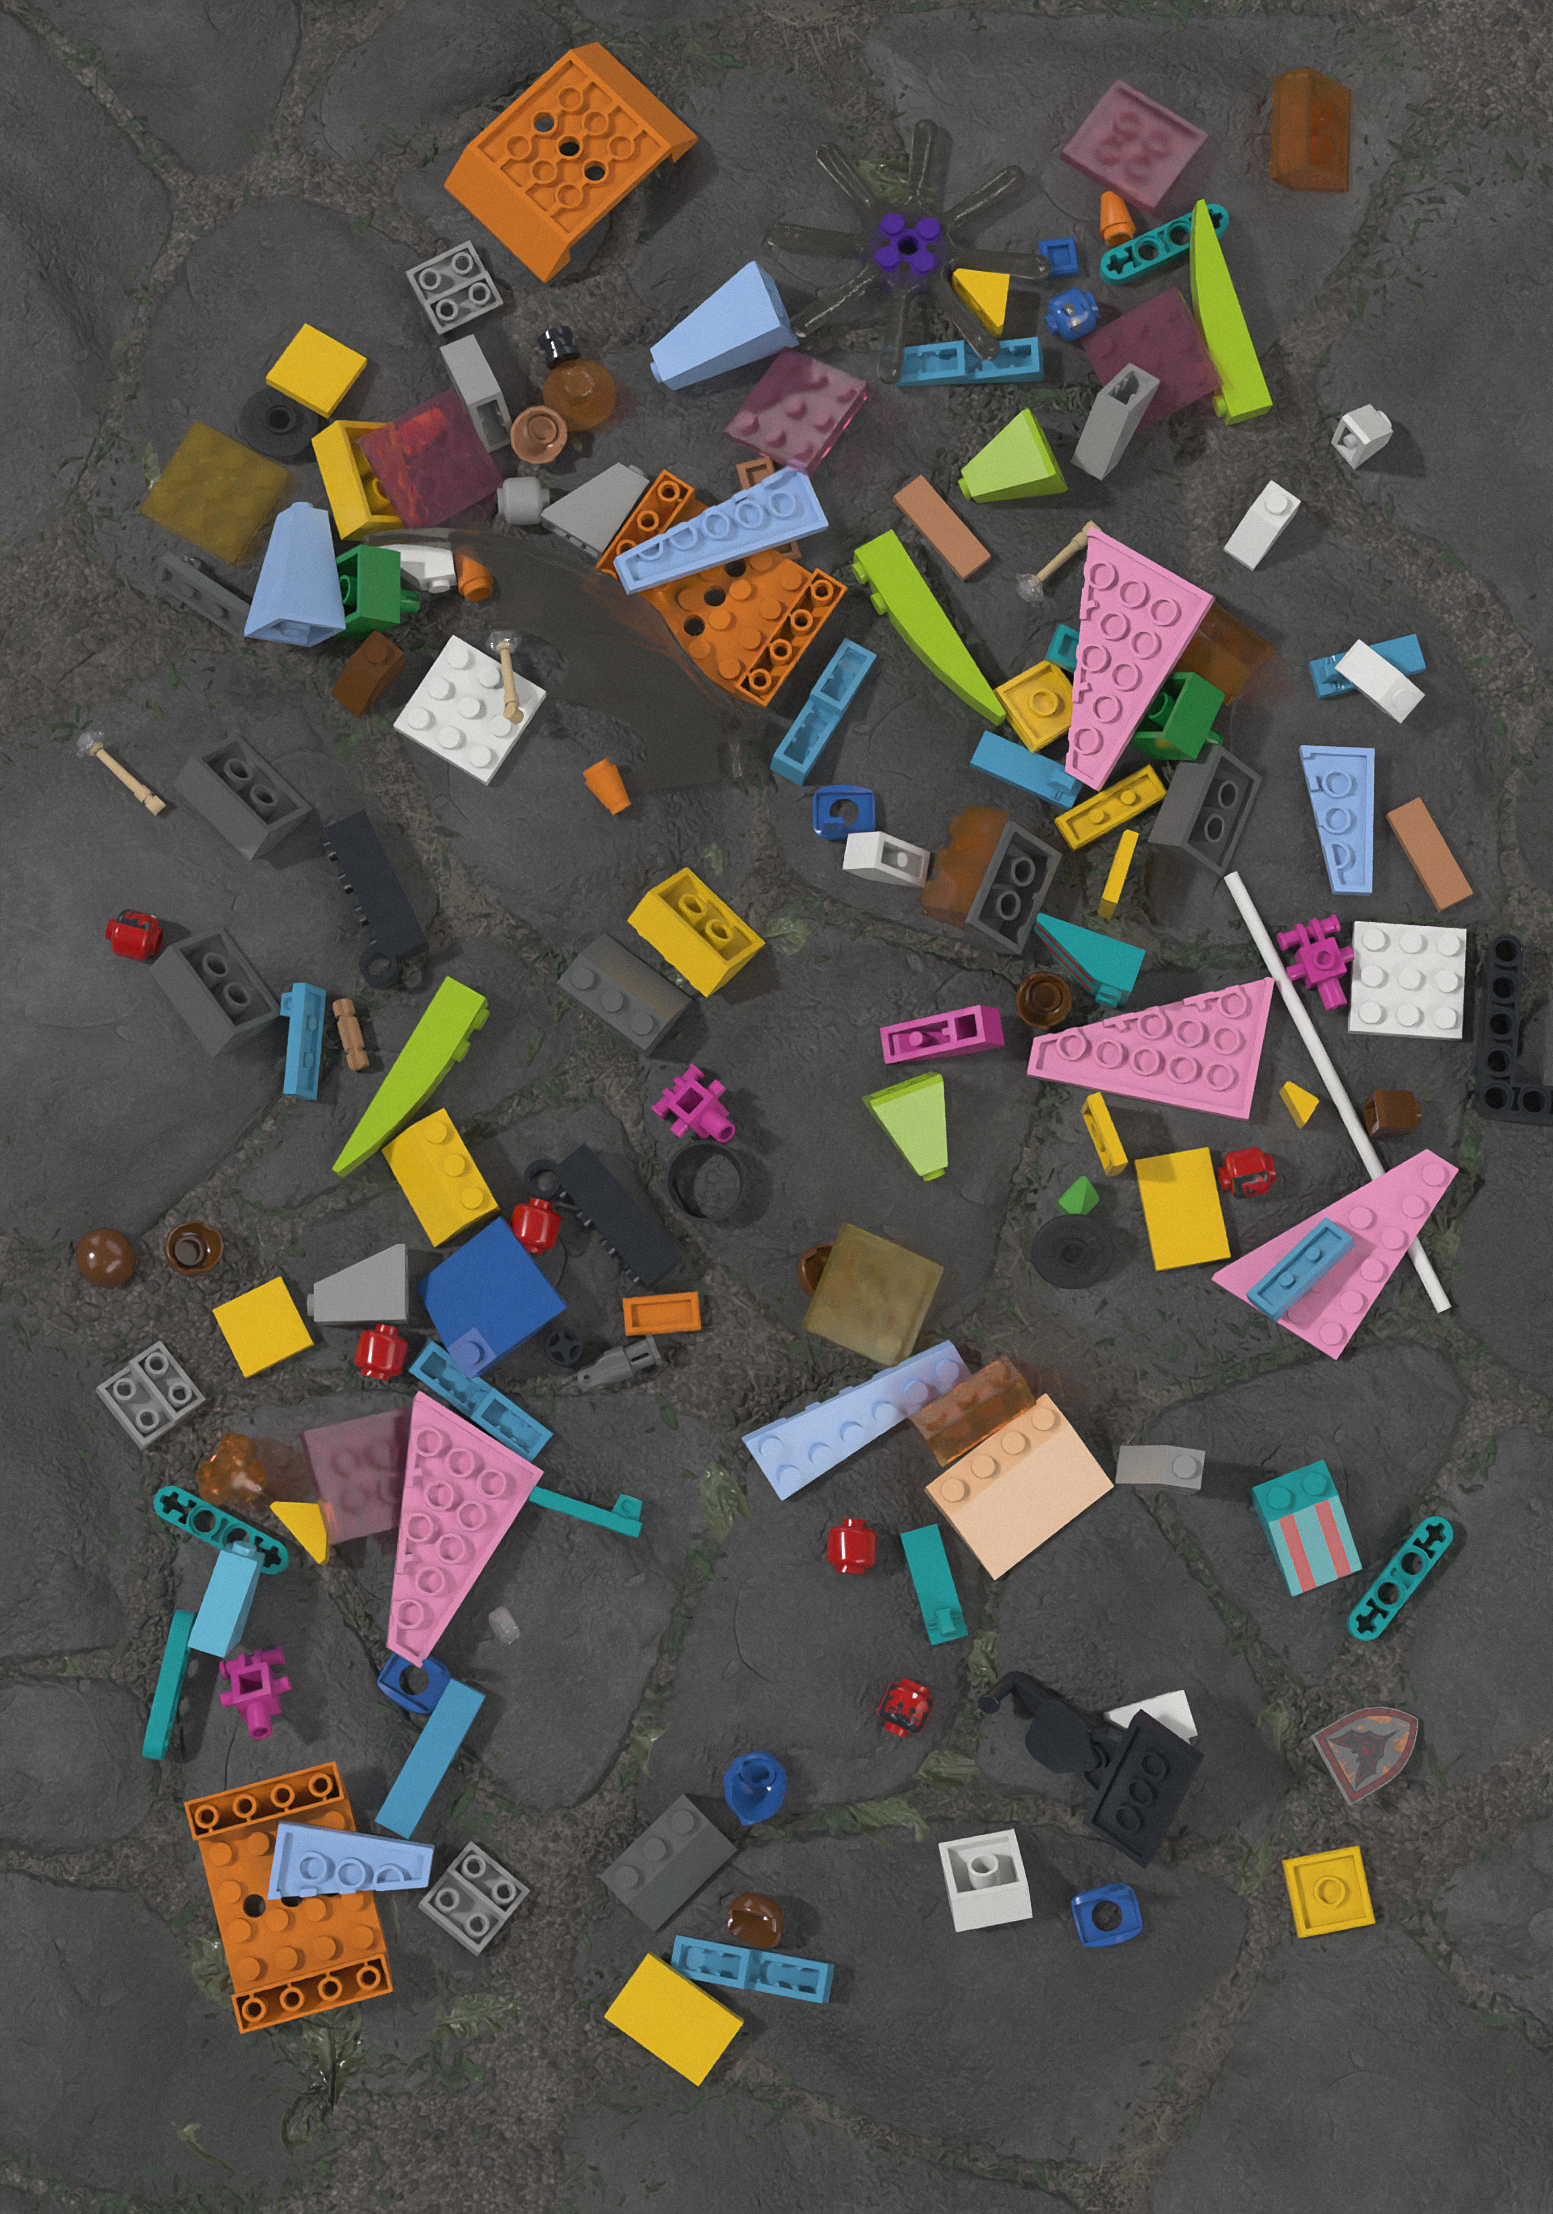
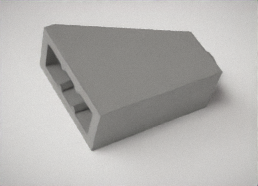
[440,334,512,454]
[1071,363,1161,480]
[540,462,650,561]
[307,1244,409,1326]
[1115,1445,1206,1496]

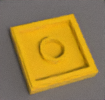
[266,323,367,419]
[993,660,1073,754]
[1097,829,1139,920]
[1081,1092,1128,1178]
[212,1276,315,1379]
[1282,1845,1375,1938]

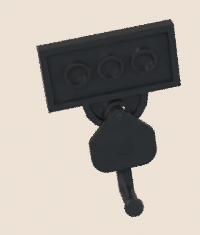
[978,1671,1205,1869]

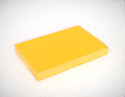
[1134,1147,1231,1272]
[604,1951,745,2087]

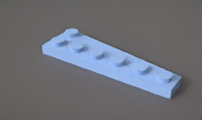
[613,461,829,596]
[741,1340,971,1501]

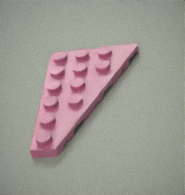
[1065,526,1215,791]
[1026,977,1275,1122]
[1211,1149,1459,1360]
[386,1391,544,1668]

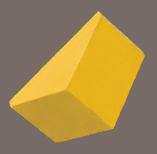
[951,268,1010,340]
[269,1501,333,1566]

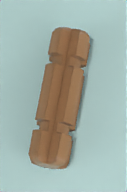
[332,998,369,1071]

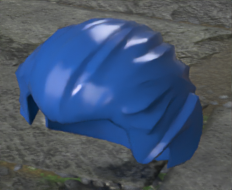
[723,1750,788,1826]

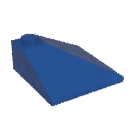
[416,1216,568,1380]

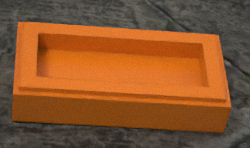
[623,1292,701,1337]

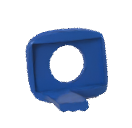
[812,785,875,840]
[377,1652,451,1715]
[1071,1882,1143,1948]

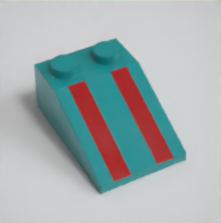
[1031,912,1146,1008]
[1247,1459,1362,1597]

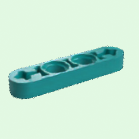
[1099,204,1229,286]
[154,1486,290,1575]
[1346,1516,1453,1641]
[142,1609,197,1761]

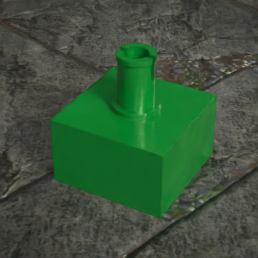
[333,544,420,641]
[1129,672,1226,760]

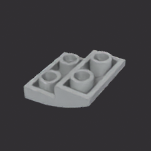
[405,240,504,336]
[95,1340,206,1451]
[418,1841,530,1956]

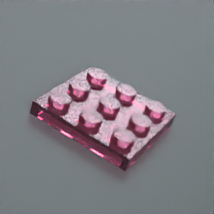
[1060,78,1208,216]
[1080,286,1225,435]
[723,346,872,477]
[356,388,504,538]
[299,1406,412,1546]

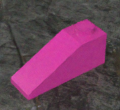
[880,1005,1004,1065]

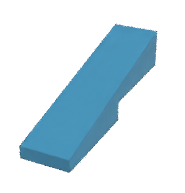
[892,337,1044,386]
[770,638,877,787]
[406,1339,553,1463]
[375,1677,487,1839]
[670,1935,835,2003]

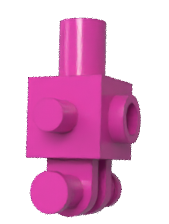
[1277,914,1355,1011]
[650,1063,735,1143]
[219,1645,292,1739]

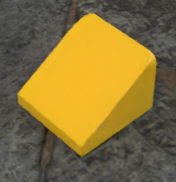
[1279,1081,1319,1129]

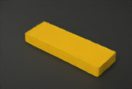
[1054,764,1167,853]

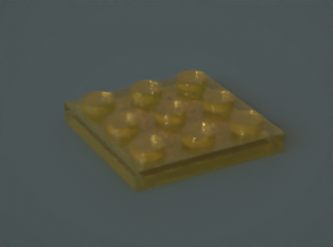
[139,420,291,568]
[801,1223,944,1367]

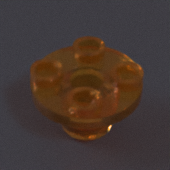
[543,359,616,432]
[196,1431,268,1506]

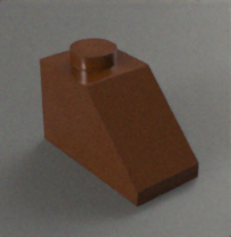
[331,629,407,718]
[1362,1089,1422,1139]

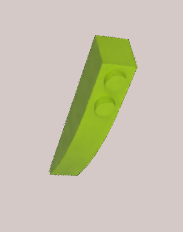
[1190,199,1273,426]
[851,529,1006,727]
[332,976,490,1178]

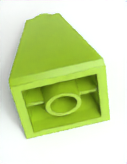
[958,408,1069,503]
[862,1071,948,1181]

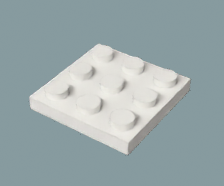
[393,635,547,786]
[1348,921,1467,1041]

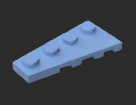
[1299,745,1375,896]
[267,1820,435,1900]

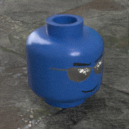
[1043,287,1100,342]

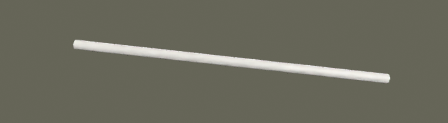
[1224,871,1451,1313]

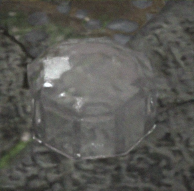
[488,1606,522,1644]

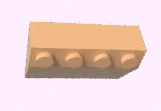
[924,1393,1114,1581]

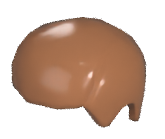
[510,405,568,465]

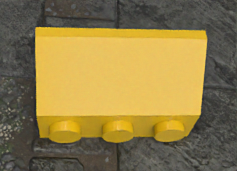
[311,420,423,541]
[627,867,766,998]
[381,1108,501,1248]

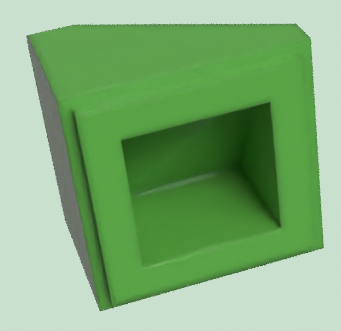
[1056,1176,1100,1215]

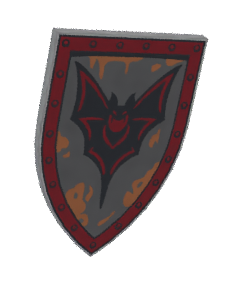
[1311,1707,1418,1806]

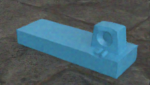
[1308,634,1426,700]
[969,730,1084,811]
[280,983,326,1101]
[1246,1217,1355,1323]

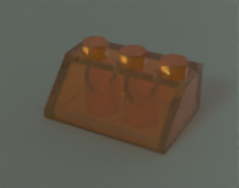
[1269,66,1351,193]
[1176,602,1276,706]
[919,805,1010,931]
[905,1354,1037,1467]

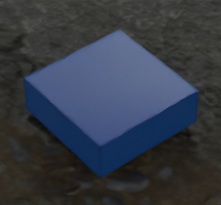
[1038,237,1079,280]

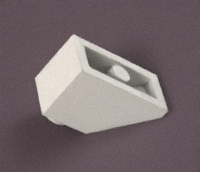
[1331,404,1393,469]
[1223,480,1301,571]
[375,532,458,593]
[1335,639,1425,723]
[842,831,930,888]

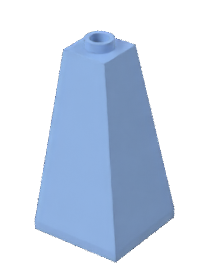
[650,260,799,391]
[244,502,346,647]

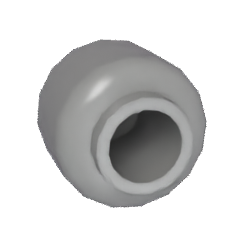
[497,476,550,526]

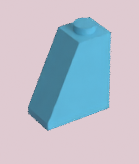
[187,1541,266,1658]

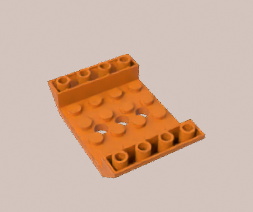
[444,42,698,284]
[581,469,848,708]
[184,1761,394,2034]

